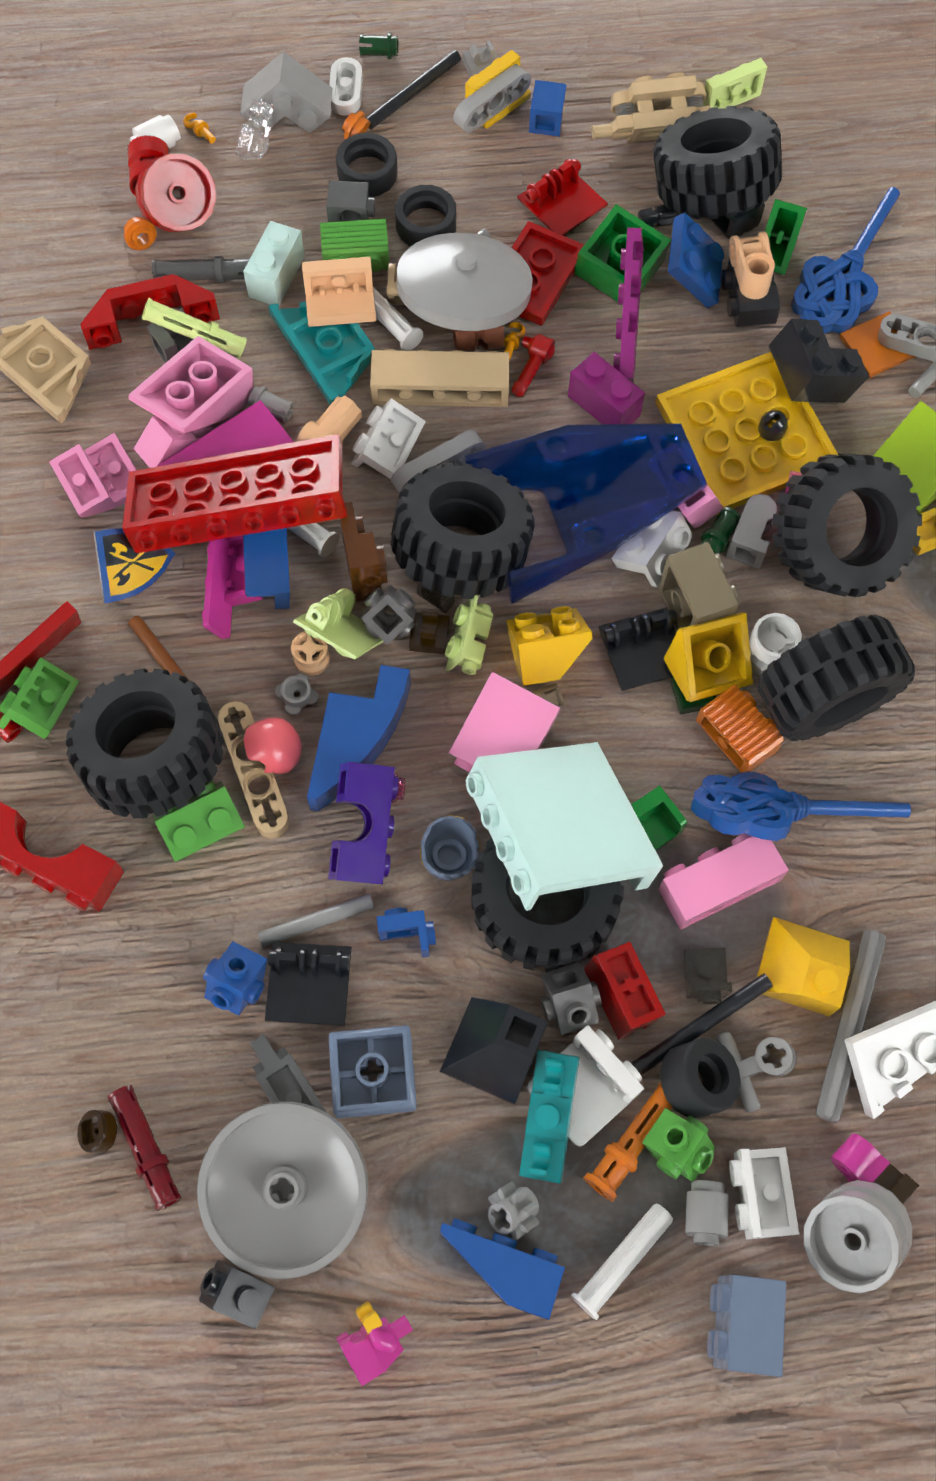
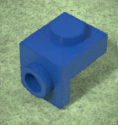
[376,908,436,958]

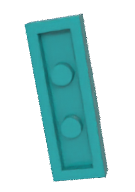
[519,1050,580,1184]

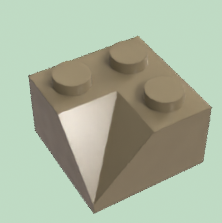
[658,542,740,631]

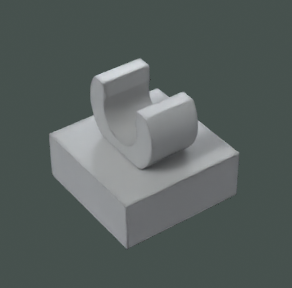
[463,40,498,77]

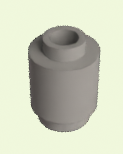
[685,1180,729,1246]

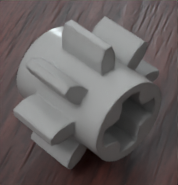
[488,1181,539,1240]

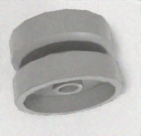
[804,1180,912,1293]

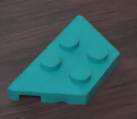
[268,302,375,405]

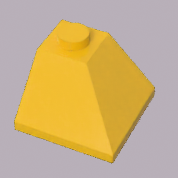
[756,917,850,1017]

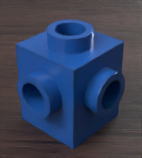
[203,941,268,1016]

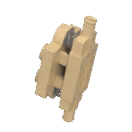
[591,72,711,143]

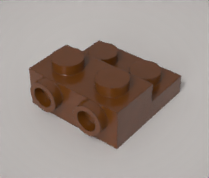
[340,502,388,602]

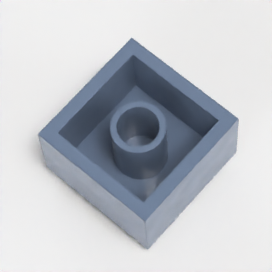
[707,1274,786,1377]

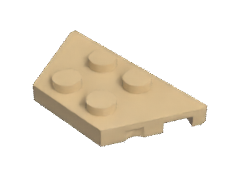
[0,316,91,424]

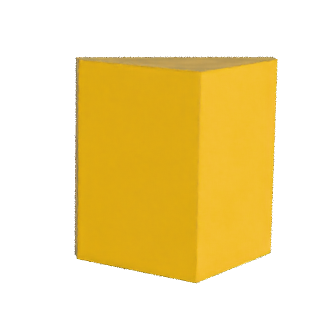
[663,612,753,702]

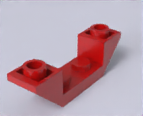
[80,274,220,350]

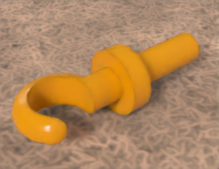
[183,112,216,144]
[504,322,526,362]

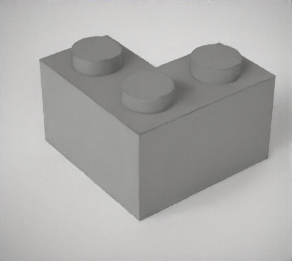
[240,51,333,133]

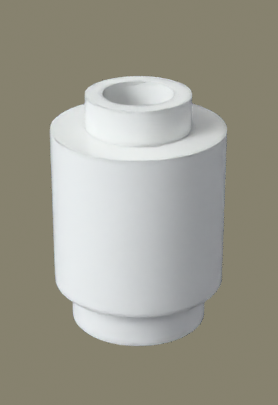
[130,115,181,149]

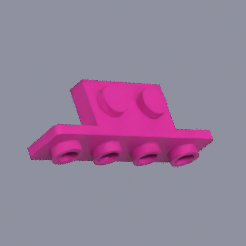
[202,535,263,639]

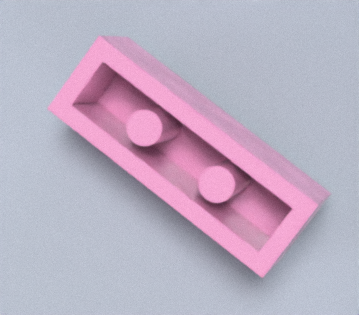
[658,833,789,930]

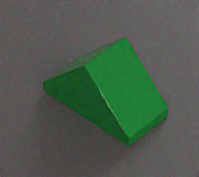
[765,199,807,275]

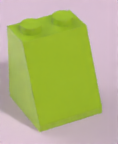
[873,400,936,514]

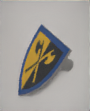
[93,528,175,604]

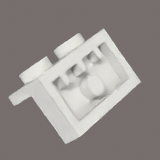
[351,398,426,479]

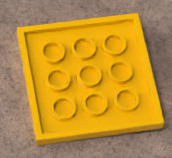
[655,352,838,515]

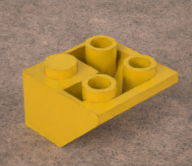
[506,606,592,686]

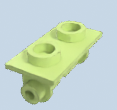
[445,595,493,675]

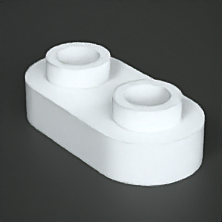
[329,57,363,115]

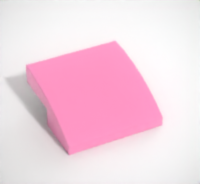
[49,433,137,518]

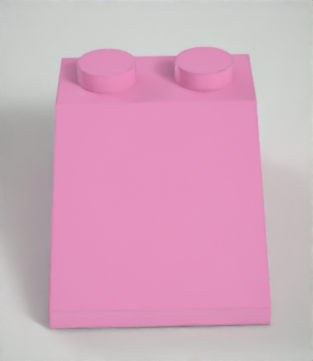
[129,336,253,434]

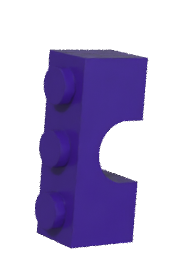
[328,762,398,885]

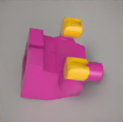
[336,1302,413,1386]

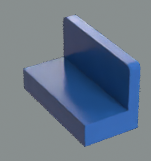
[243,528,290,609]

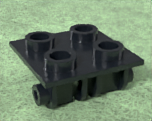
[598,607,678,691]
[265,942,352,1026]

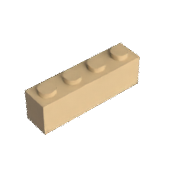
[370,349,509,407]

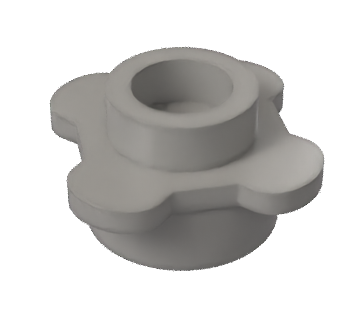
[275,674,319,715]

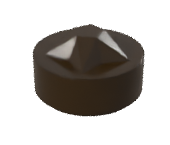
[77,1110,117,1153]

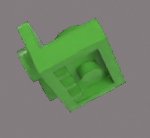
[0,657,79,739]

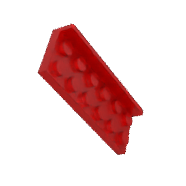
[122,434,347,553]

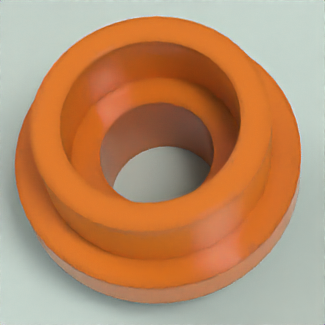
[342,111,370,139]
[124,217,157,251]

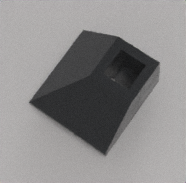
[440,997,548,1105]

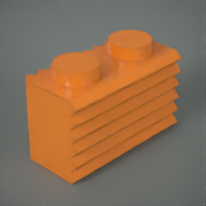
[696,684,784,773]

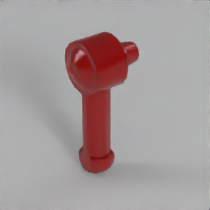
[511,334,555,398]

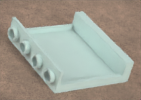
[466,742,663,910]

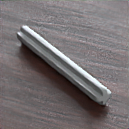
[816,930,886,1123]

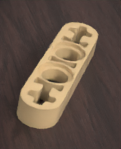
[218,701,290,839]

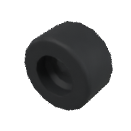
[660,1038,741,1118]

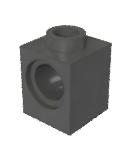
[326,180,375,222]

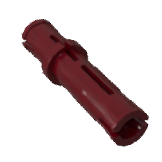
[107,1085,182,1211]

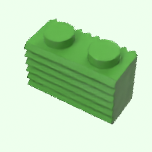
[320,218,389,272]

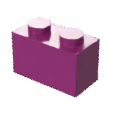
[568,352,645,437]

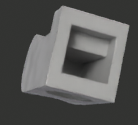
[726,494,777,569]

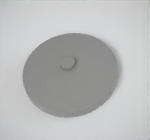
[396,233,533,331]
[197,1102,368,1279]

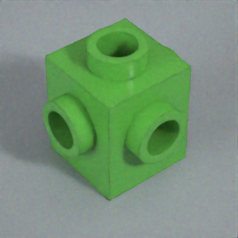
[642,1108,716,1183]

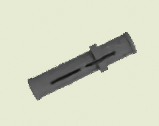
[152,256,250,283]

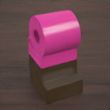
[830,1133,920,1204]

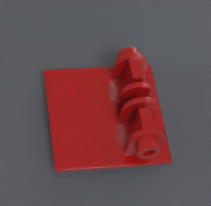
[517,158,608,236]

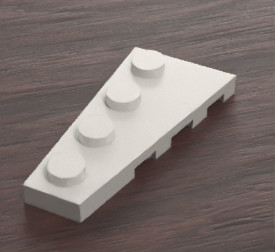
[844,1001,936,1119]

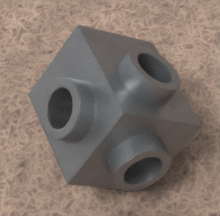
[361,584,416,645]
[540,962,602,1035]

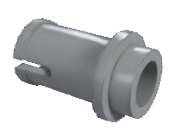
[248,386,294,423]

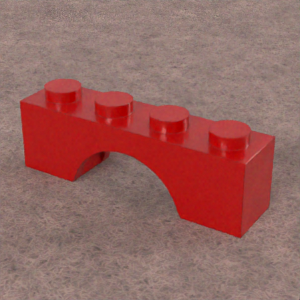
[0,802,124,912]

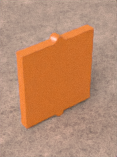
[839,311,916,378]

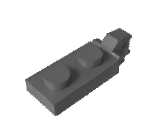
[250,1034,327,1113]

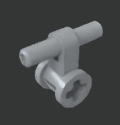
[716,1031,797,1113]

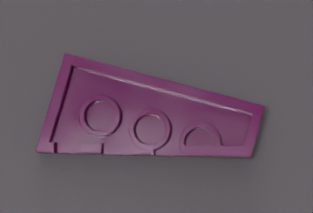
[613,228,644,383]

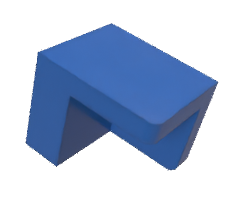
[529,80,566,137]

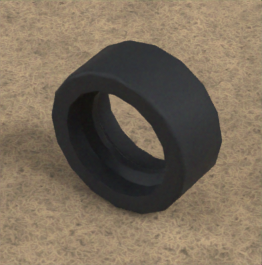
[336,132,398,197]
[395,185,456,247]

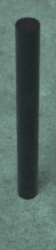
[365,50,461,130]
[631,973,773,1076]

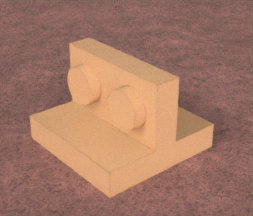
[302,257,376,327]

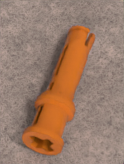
[583,1082,673,1202]

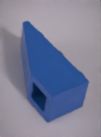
[440,1218,565,1320]

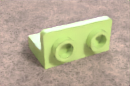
[698,58,768,109]

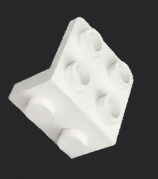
[527,1025,644,1147]

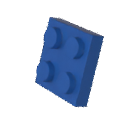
[668,212,724,308]

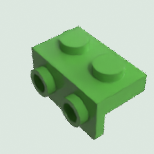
[153,780,245,862]

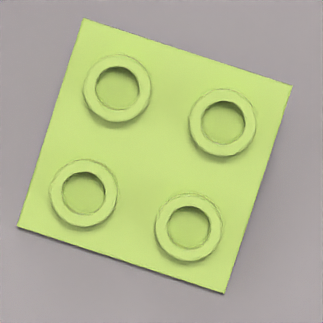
[293,588,384,660]

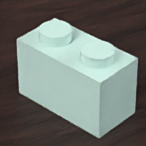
[243,221,305,306]

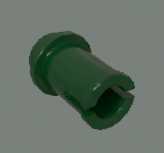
[359,32,399,59]

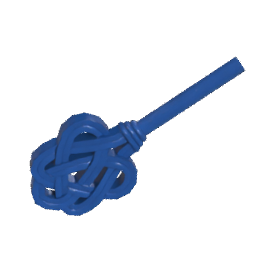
[791,187,900,334]
[691,772,911,841]

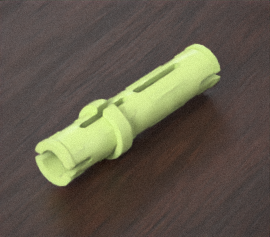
[141,298,247,359]

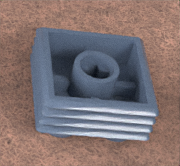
[329,1025,417,1118]

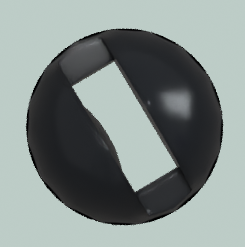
[758,410,788,441]

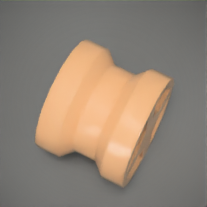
[291,632,330,676]

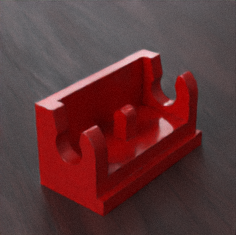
[584,942,666,1040]

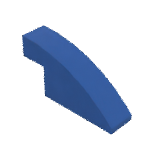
[307,665,411,811]

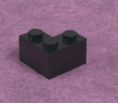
[769,319,869,403]

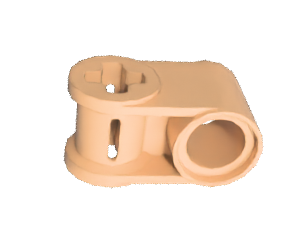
[729,232,775,299]

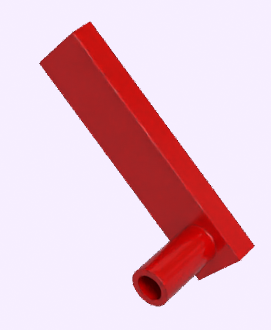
[0,601,82,743]

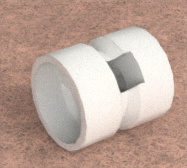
[749,613,802,676]

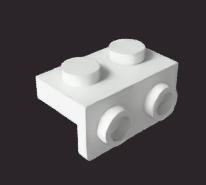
[611,506,692,587]
[729,1147,799,1240]

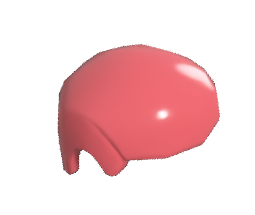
[243,717,302,774]

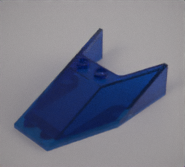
[465,423,707,604]

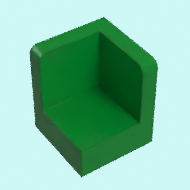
[631,785,687,851]

